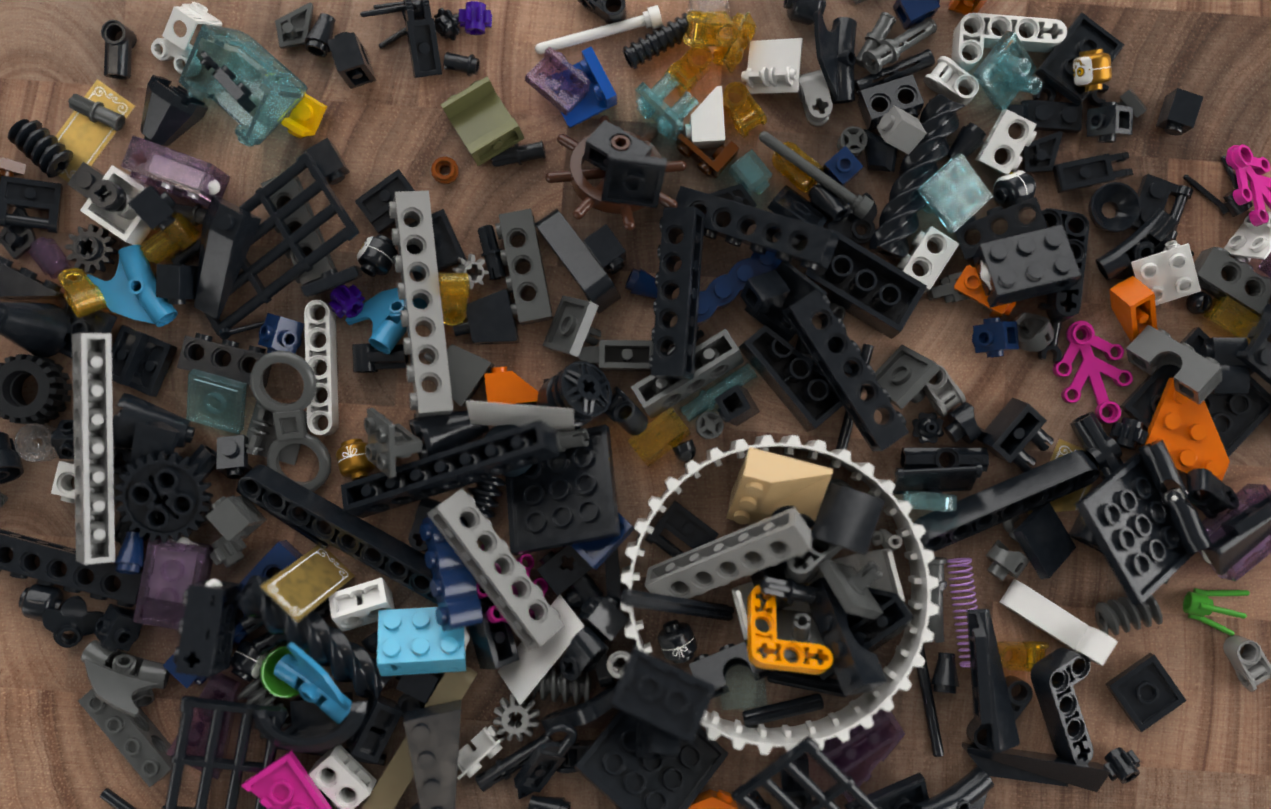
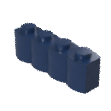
[697,242,782,326]
[420,516,483,632]

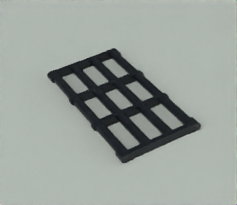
[170,151,360,337]
[162,696,287,809]
[731,736,880,809]

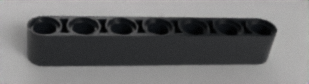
[914,450,1100,552]

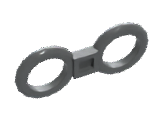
[250,350,331,492]

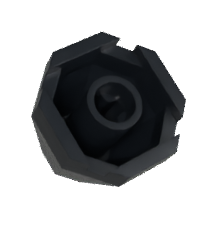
[140,75,208,148]

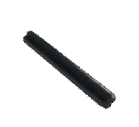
[620,589,734,621]

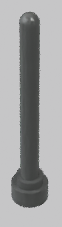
[759,131,874,220]

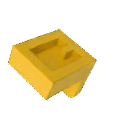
[280,93,327,138]

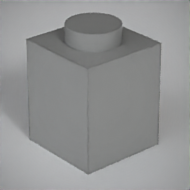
[877,105,927,155]

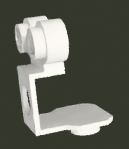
[151,2,222,75]

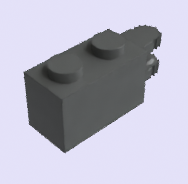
[578,340,653,371]

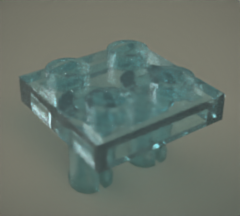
[973,31,1042,111]
[635,72,699,141]
[918,153,994,233]

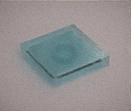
[186,369,247,435]

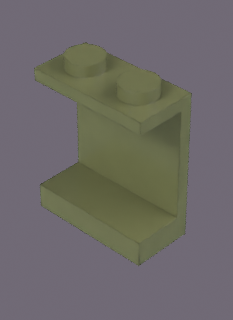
[440,76,525,166]

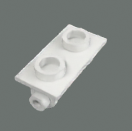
[457,725,506,779]

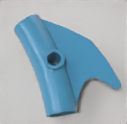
[85,245,178,327]
[345,288,427,354]
[274,642,353,725]

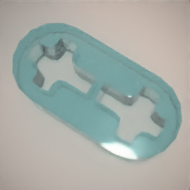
[903,491,957,511]

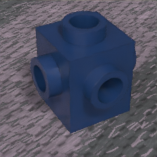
[258,313,304,354]
[972,317,1019,358]

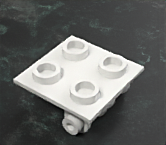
[741,38,803,95]
[1224,210,1271,263]
[1131,240,1201,305]

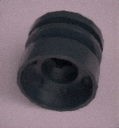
[537,361,612,432]

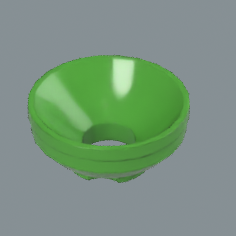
[260,646,300,698]

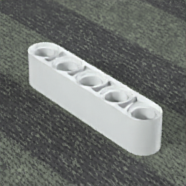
[304,300,339,436]

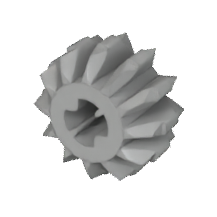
[493,693,540,742]

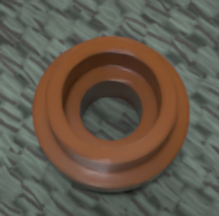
[431,157,459,184]

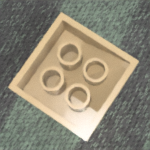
[726,447,833,530]

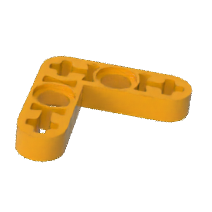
[747,585,833,674]

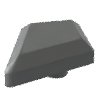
[275,2,314,49]

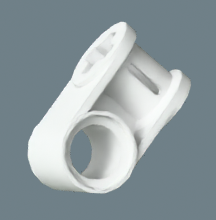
[923,56,979,106]

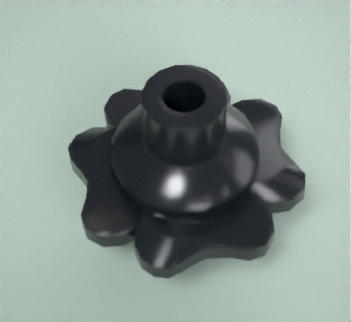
[434,8,460,41]
[912,412,944,443]

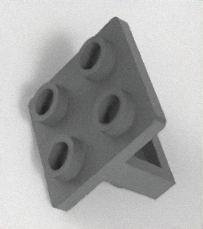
[364,408,422,478]

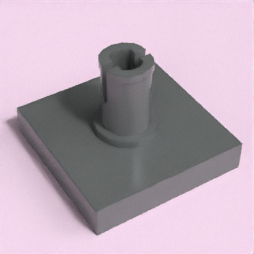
[542,295,601,357]
[875,345,940,409]
[818,559,883,620]
[773,609,825,665]

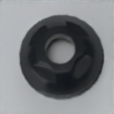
[1088,182,1141,233]

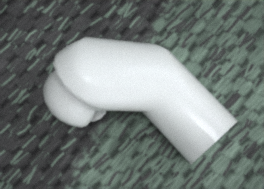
[871,529,902,551]

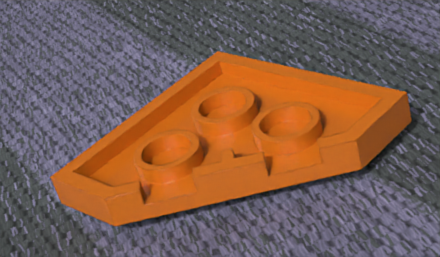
[1138,378,1230,481]

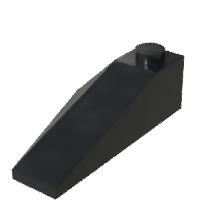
[194,195,262,319]

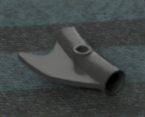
[81,640,170,718]

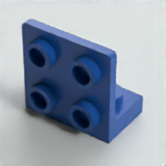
[545,46,617,128]

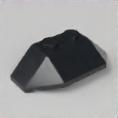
[819,587,915,680]

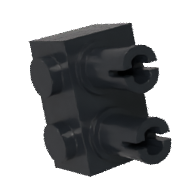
[977,398,1054,472]

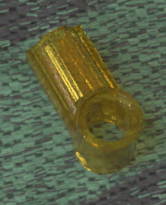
[140,212,200,264]

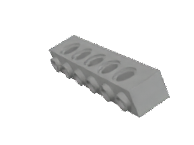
[427,488,565,651]
[645,507,811,599]

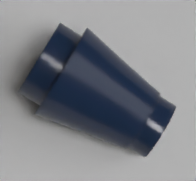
[625,268,658,299]
[114,532,144,575]

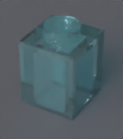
[729,149,773,196]

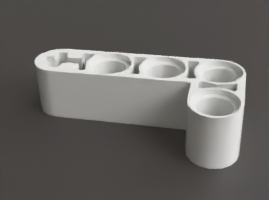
[952,13,1067,72]
[999,579,1118,666]

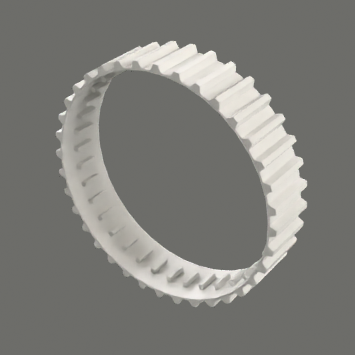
[621,435,939,755]

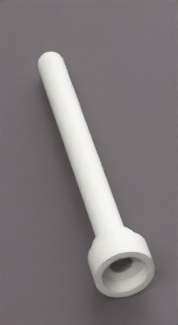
[535,5,663,54]

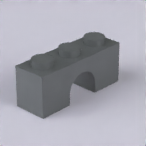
[1126,325,1222,405]

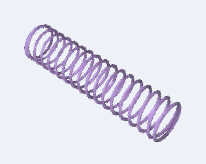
[947,558,978,668]

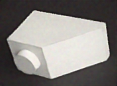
[685,86,725,148]

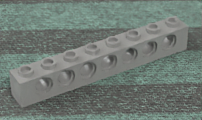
[389,190,453,418]
[72,333,115,565]

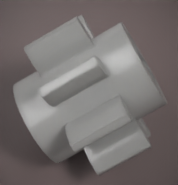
[452,253,489,289]

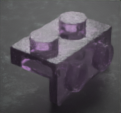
[525,47,591,116]

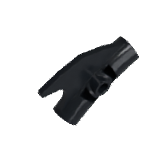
[814,10,857,104]
[1095,208,1194,280]
[913,767,994,809]

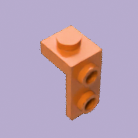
[954,265,1017,319]

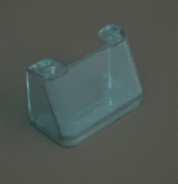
[178,24,308,147]

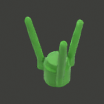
[1183,588,1250,636]

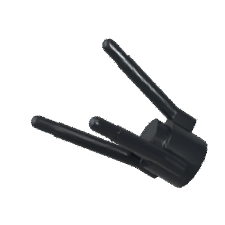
[360,0,424,49]
[1183,156,1253,217]

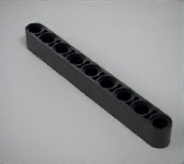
[238,464,438,605]

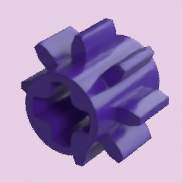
[458,1,492,35]
[329,284,365,319]

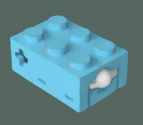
[377,607,470,676]

